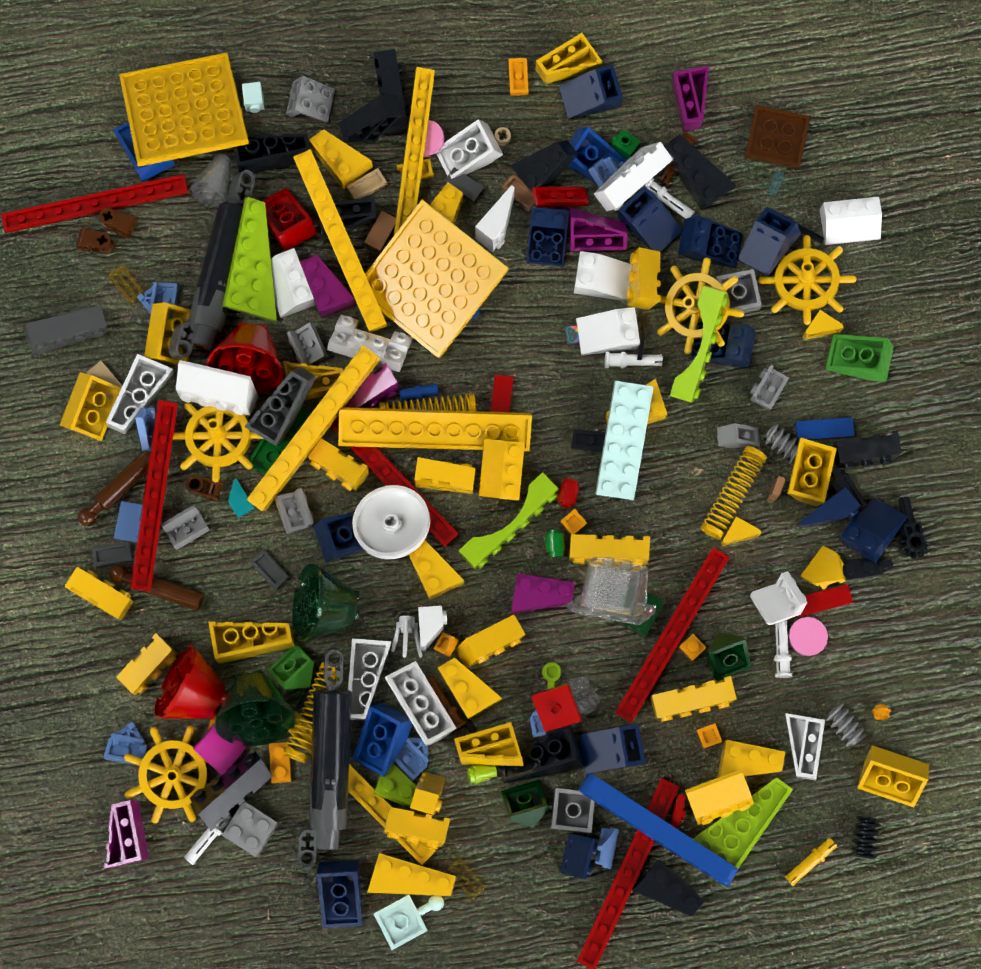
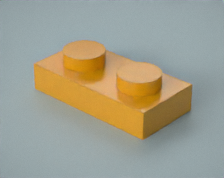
[508,58,529,96]
[269,742,292,784]

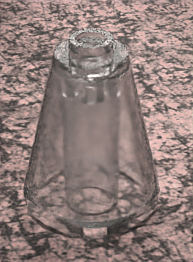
[190,154,232,208]

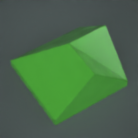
[267,644,316,689]

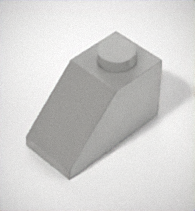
[717,423,760,448]

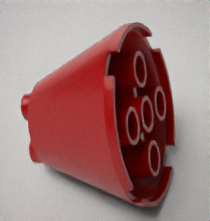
[207,322,284,395]
[154,645,227,720]

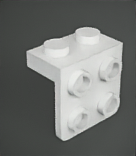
[750,571,807,625]

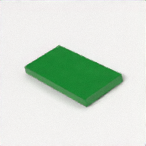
[249,408,310,475]

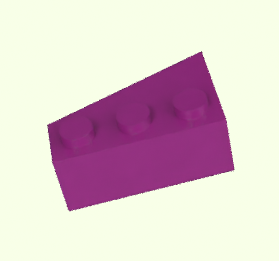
[671,66,709,132]
[569,208,627,251]
[300,255,356,318]
[345,363,399,408]
[511,573,575,615]
[104,800,150,869]

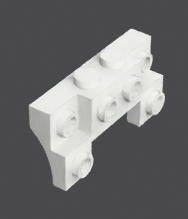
[327,315,412,372]

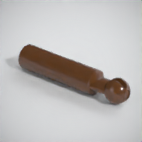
[78,451,149,526]
[109,564,204,611]

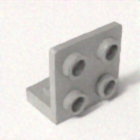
[286,76,335,123]

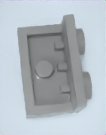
[287,322,328,365]
[750,364,789,411]
[274,488,314,534]
[161,505,210,550]

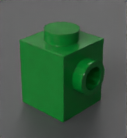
[611,129,641,160]

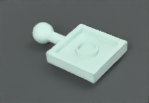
[374,895,444,950]

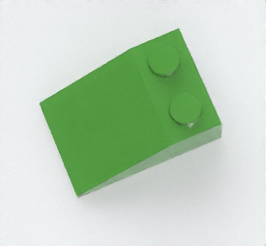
[826,334,894,382]

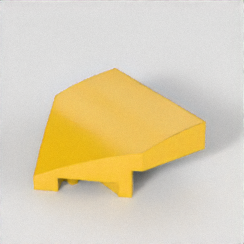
[800,546,846,589]

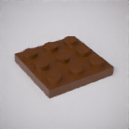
[745,105,810,170]

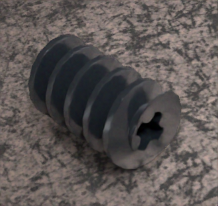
[851,815,881,859]

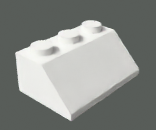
[820,197,882,245]
[271,248,316,318]

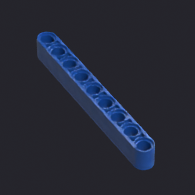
[578,773,738,887]

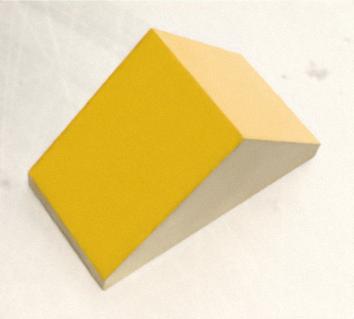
[803,310,843,340]
[721,516,761,546]

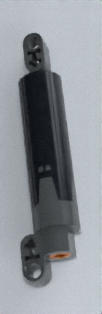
[169,170,255,359]
[298,647,352,868]

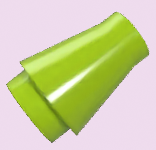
[467,765,497,785]

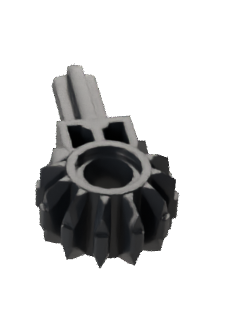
[897,497,931,560]

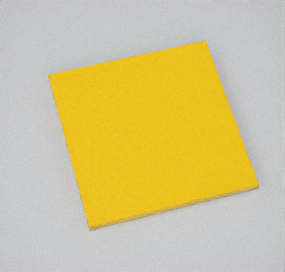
[119,52,249,167]
[365,199,509,358]

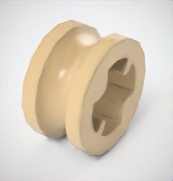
[494,127,511,146]

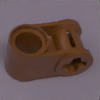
[99,208,138,238]
[76,228,115,254]
[186,475,225,502]

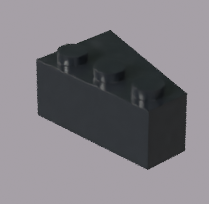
[510,140,579,192]
[320,197,377,244]

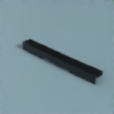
[782,214,824,244]
[637,315,648,360]
[297,661,323,709]
[445,690,476,734]

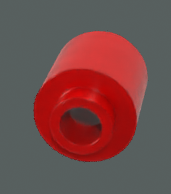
[557,478,579,508]

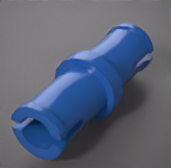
[399,383,438,401]

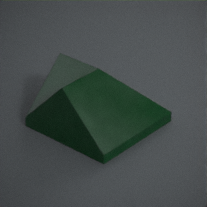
[704,632,752,681]
[501,780,548,828]

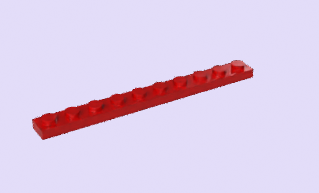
[1,174,189,233]
[130,400,178,592]
[330,415,459,548]
[614,547,730,723]
[577,778,679,969]

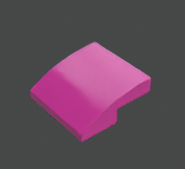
[193,718,248,775]

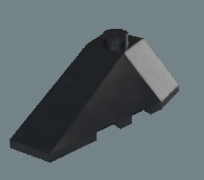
[500,725,584,783]

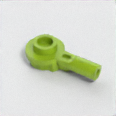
[542,662,562,689]

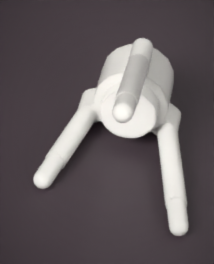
[391,616,423,658]

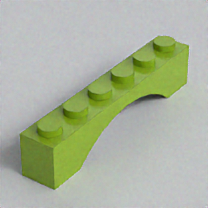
[670,285,729,403]
[459,472,559,570]

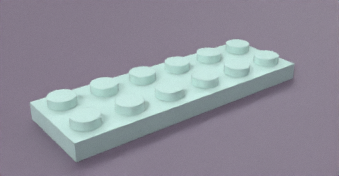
[595,380,653,500]

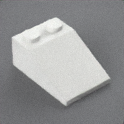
[436,119,503,179]
[475,185,515,252]
[574,251,632,302]
[576,307,640,355]

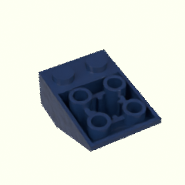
[559,65,623,120]
[617,186,683,252]
[526,204,569,266]
[737,207,801,276]
[678,215,743,268]
[689,322,756,367]
[579,724,646,774]
[559,833,598,880]

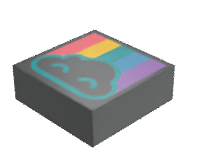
[564,325,580,346]

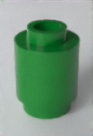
[545,529,565,558]

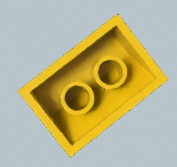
[144,302,190,366]
[59,372,121,441]
[787,438,837,506]
[479,439,525,500]
[857,745,929,807]
[685,769,754,825]

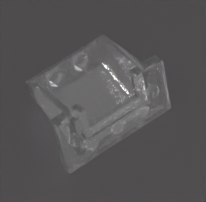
[567,557,656,625]

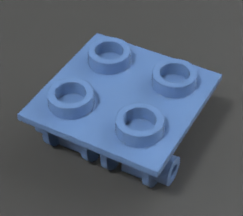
[114,501,142,542]

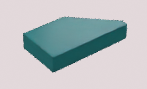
[228,478,255,519]

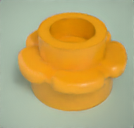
[872,704,891,720]

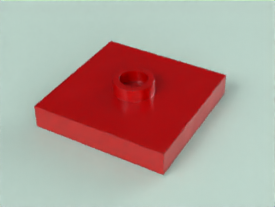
[531,683,582,732]

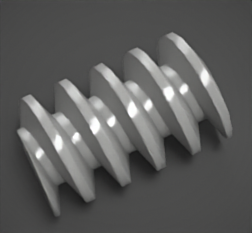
[760,423,798,464]
[825,703,868,747]

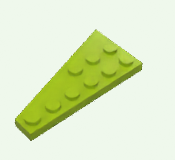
[222,197,277,322]
[693,778,793,887]

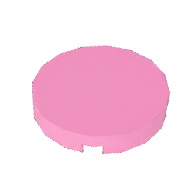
[424,120,445,157]
[788,617,828,656]

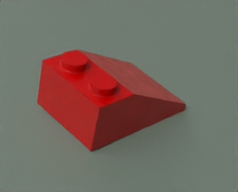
[262,188,317,251]

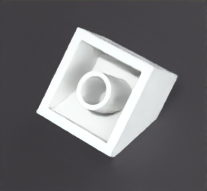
[418,606,447,651]

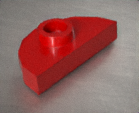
[670,794,686,829]

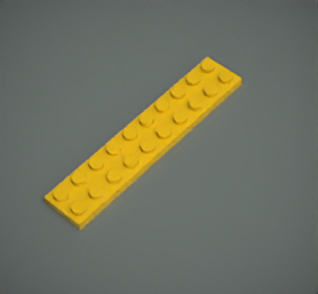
[338,407,532,451]

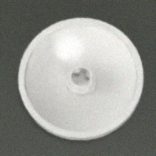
[352,485,430,559]

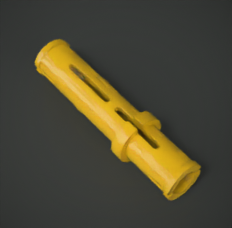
[784,837,837,886]

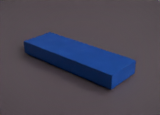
[795,418,855,441]

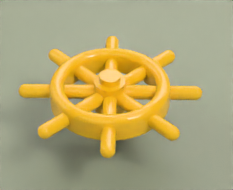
[758,235,857,325]
[657,257,744,354]
[173,402,264,482]
[124,725,210,824]

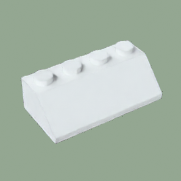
[176,360,258,416]
[385,661,456,746]

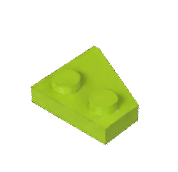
[373,763,416,807]

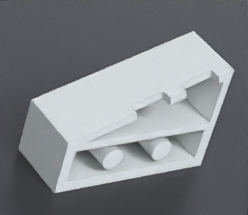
[785,713,825,781]

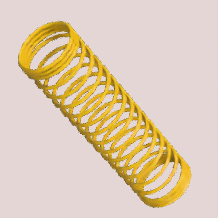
[380,393,476,411]
[700,446,767,540]
[283,662,344,763]

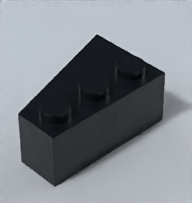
[338,94,402,143]
[833,430,902,469]
[632,860,705,917]

